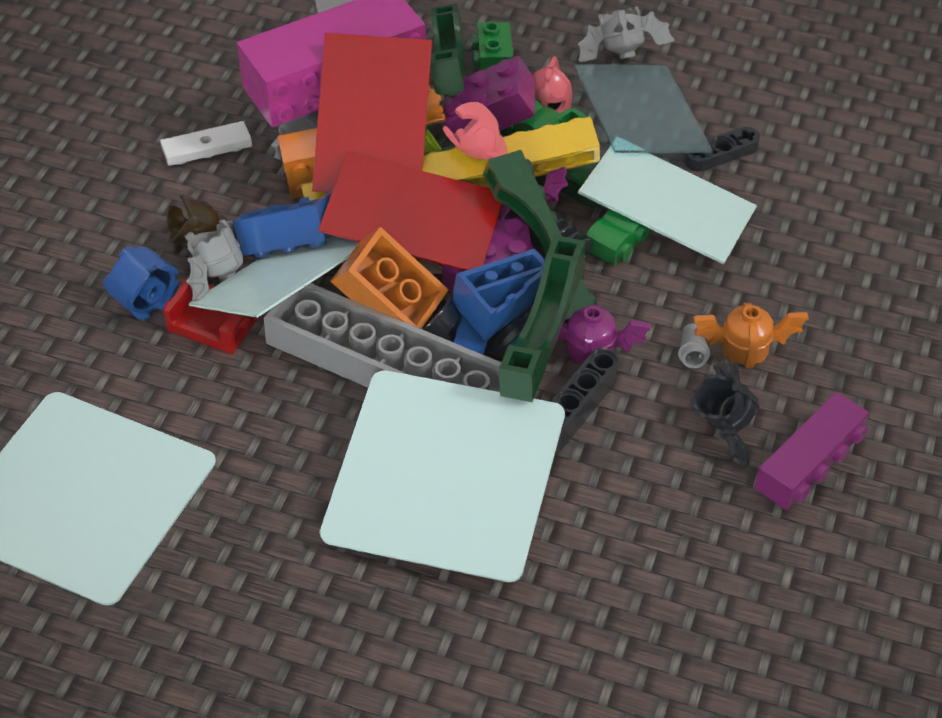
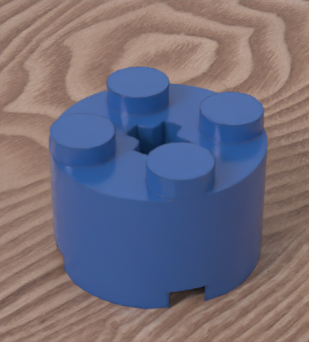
[103,246,179,319]

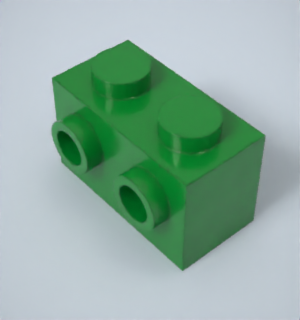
[472,21,513,71]

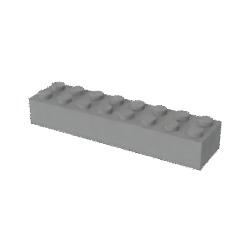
[264,283,501,392]

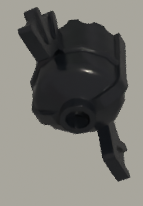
[691,357,759,467]

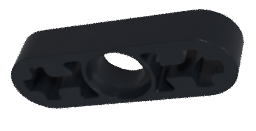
[685,127,760,172]

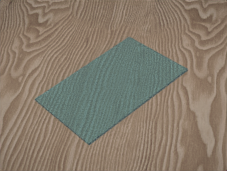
[574,65,713,153]

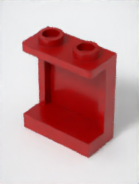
[163,276,260,354]

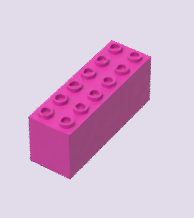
[236,0,426,128]

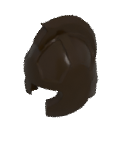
[167,195,228,248]

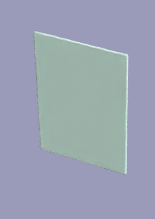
[578,138,757,265]
[189,235,359,318]

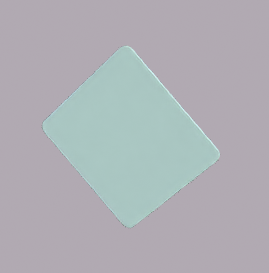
[320,370,565,582]
[0,392,216,605]

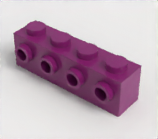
[754,392,869,510]

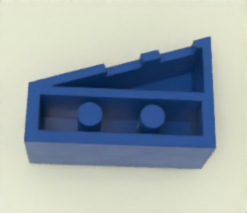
[233,190,333,258]
[451,249,545,342]

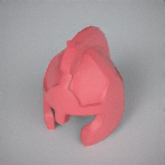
[533,56,572,114]
[443,102,508,160]

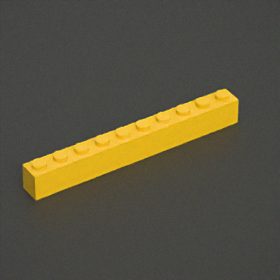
[301,116,600,200]

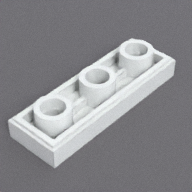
[160,121,252,166]

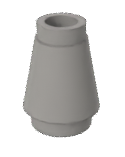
[678,324,710,368]

